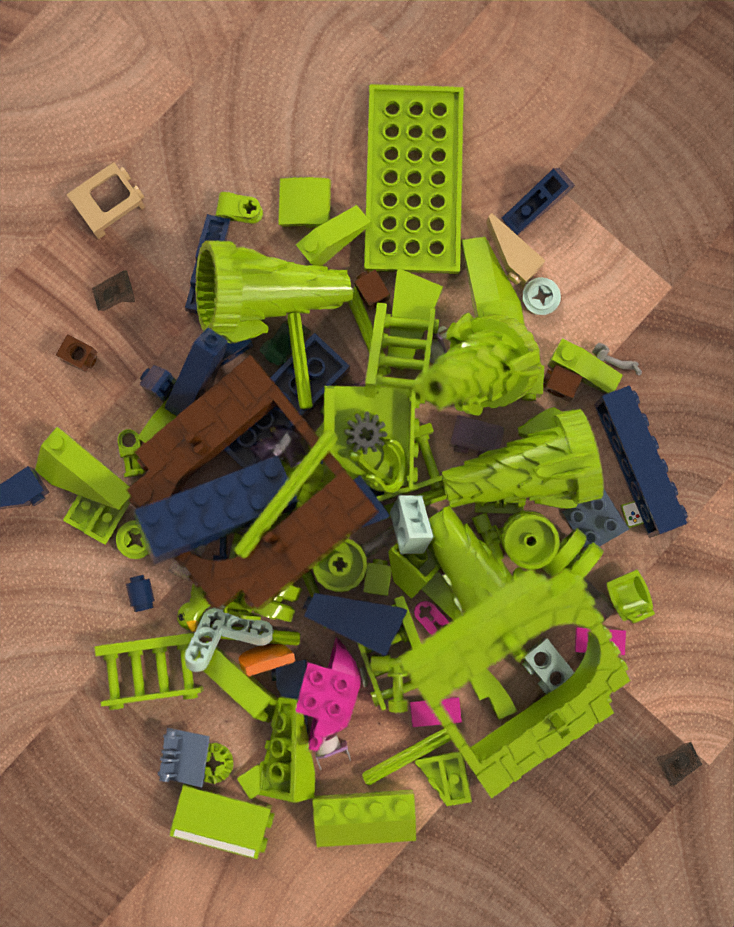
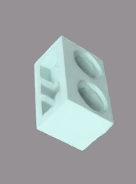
[390,496,433,554]
[522,638,574,695]

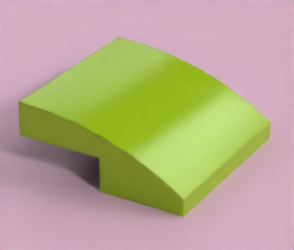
[278,177,331,228]
[63,495,131,545]

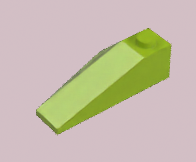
[462,237,525,325]
[35,427,131,511]
[258,697,315,803]

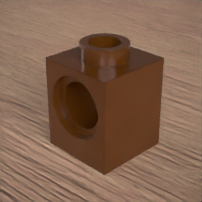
[355,270,390,311]
[56,334,98,373]
[543,365,583,402]

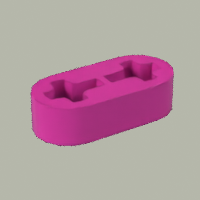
[414,601,450,636]

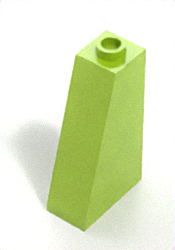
[387,268,443,371]
[193,641,278,723]

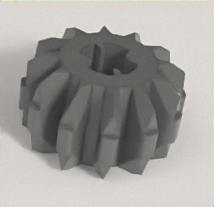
[344,411,387,454]

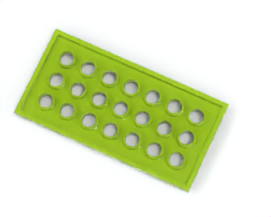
[364,84,464,274]

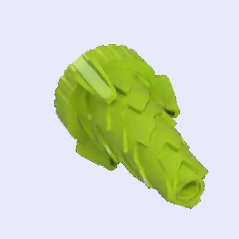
[195,241,354,343]
[415,313,541,416]
[442,407,604,508]
[428,506,526,619]

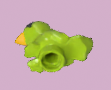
[177,584,211,632]

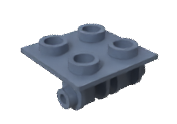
[562,489,629,547]
[158,728,210,787]

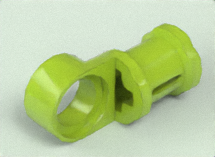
[117,429,146,478]
[296,463,324,508]

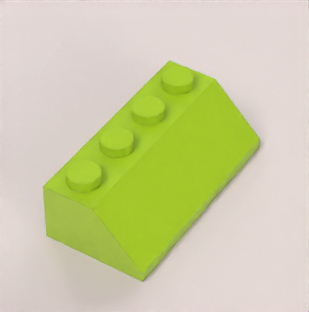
[313,789,416,847]

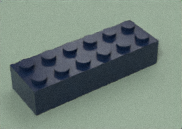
[224,333,350,469]
[594,385,688,538]
[134,456,298,565]

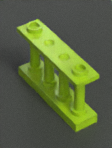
[365,303,439,404]
[377,423,443,502]
[358,596,421,711]
[94,632,204,710]

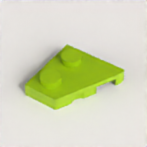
[415,751,472,806]

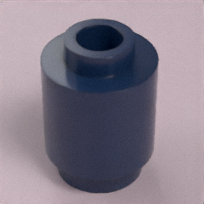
[126,575,155,612]

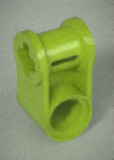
[215,192,263,224]

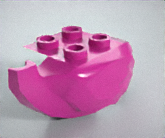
[295,637,361,752]

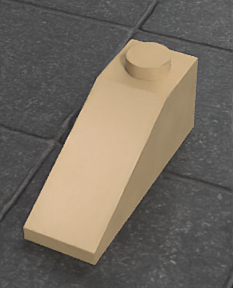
[486,213,546,287]

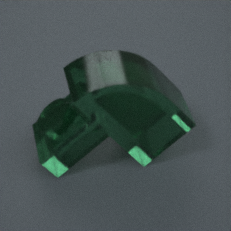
[259,320,311,366]

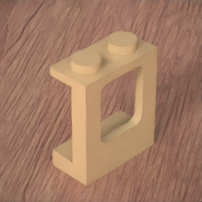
[67,162,145,239]

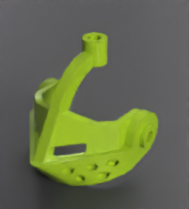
[350,439,407,493]

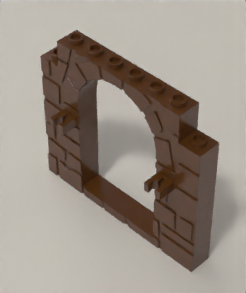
[126,355,379,609]

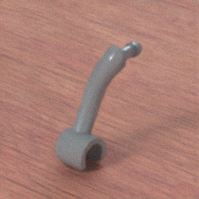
[592,343,642,375]

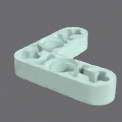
[185,608,273,672]

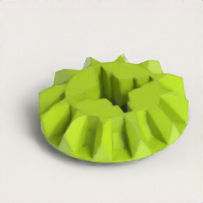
[116,520,149,559]
[203,743,233,784]

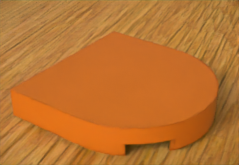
[238,644,295,676]

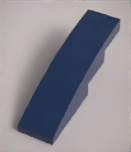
[185,214,230,314]

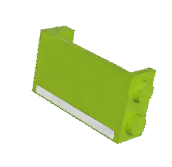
[169,784,275,859]

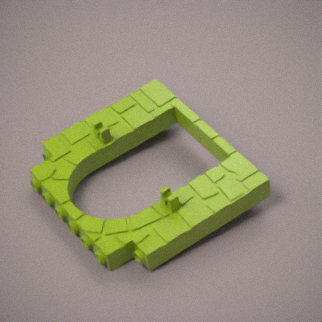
[398,568,630,799]

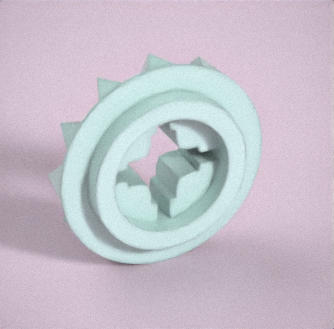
[522,277,561,316]

